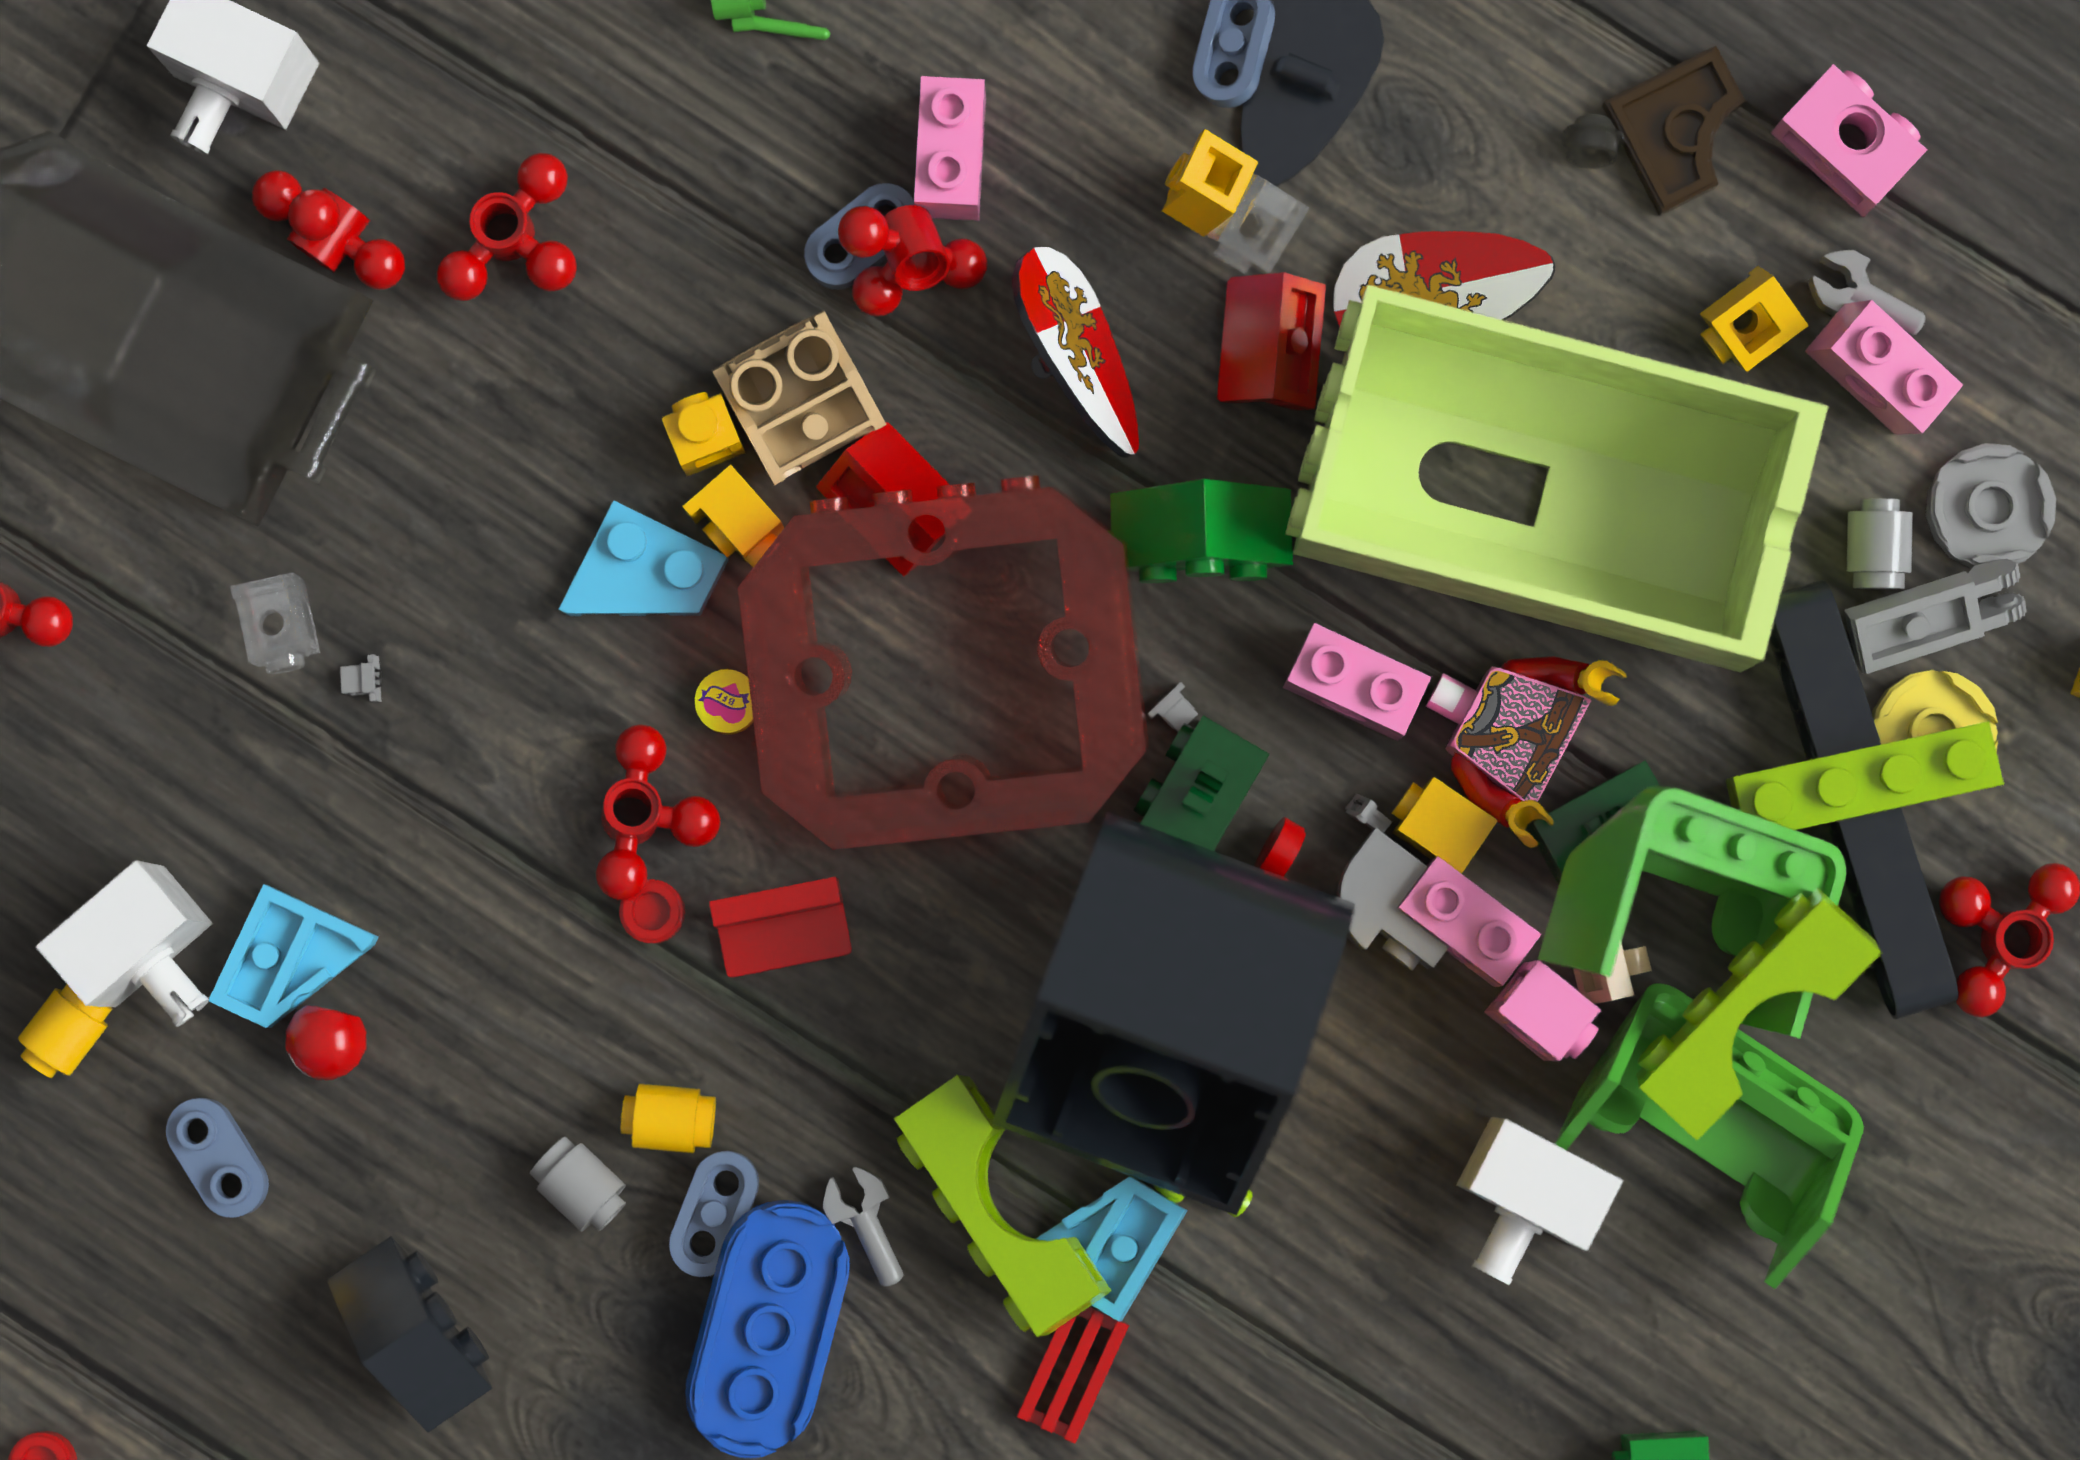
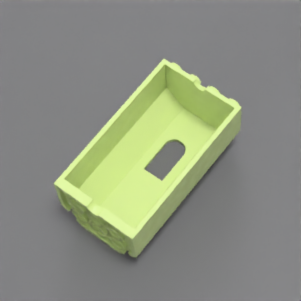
[1286,285,1828,672]

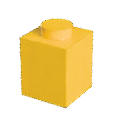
[1392,777,1497,874]

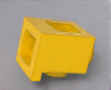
[1162,129,1258,237]
[1700,266,1809,372]
[662,392,746,477]
[682,464,785,569]

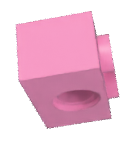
[1771,64,1927,218]
[914,76,986,221]
[1805,300,1963,435]
[1283,623,1431,741]
[1398,856,1542,987]
[1484,960,1600,1061]

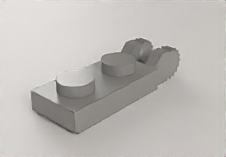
[1844,558,2027,674]

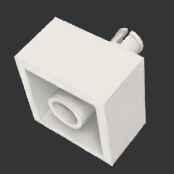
[147,0,319,155]
[36,860,213,1027]
[1456,1117,1623,1285]

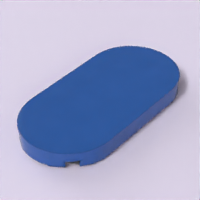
[686,1200,850,1458]

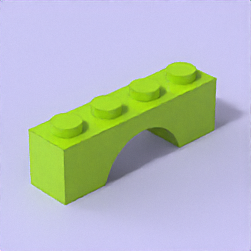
[1726,721,2004,830]
[1636,888,1882,1140]
[894,1075,1111,1337]

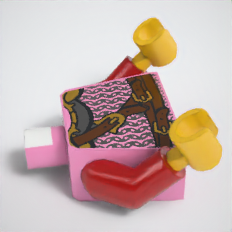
[1426,656,1626,848]

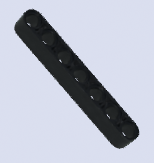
[1769,580,1958,1020]

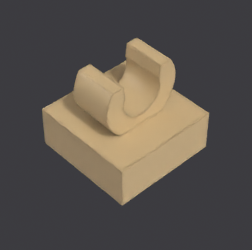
[1573,943,1652,1004]

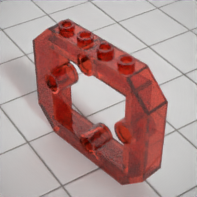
[738,475,1149,850]

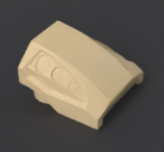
[712,311,887,485]

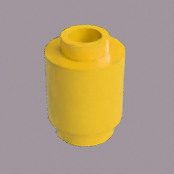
[18,984,112,1078]
[621,1083,716,1153]

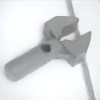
[1808,250,1925,335]
[823,1167,903,1287]

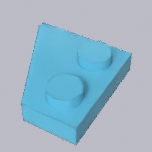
[559,500,729,616]
[209,884,379,1028]
[1036,1176,1188,1322]

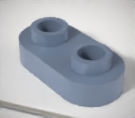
[1193,0,1275,108]
[805,183,914,290]
[166,1098,269,1218]
[669,1151,759,1277]

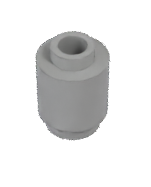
[1847,499,1913,589]
[529,1136,626,1232]

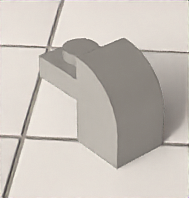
[1336,828,1449,971]

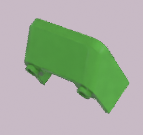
[1538,786,1846,1038]
[1555,983,1864,1289]

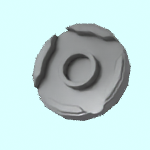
[1926,443,2056,569]

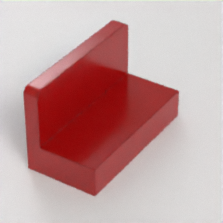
[1217,272,1326,410]
[816,422,972,577]
[709,877,852,978]

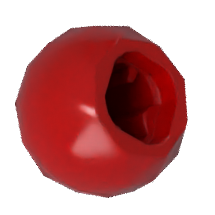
[286,1004,367,1080]

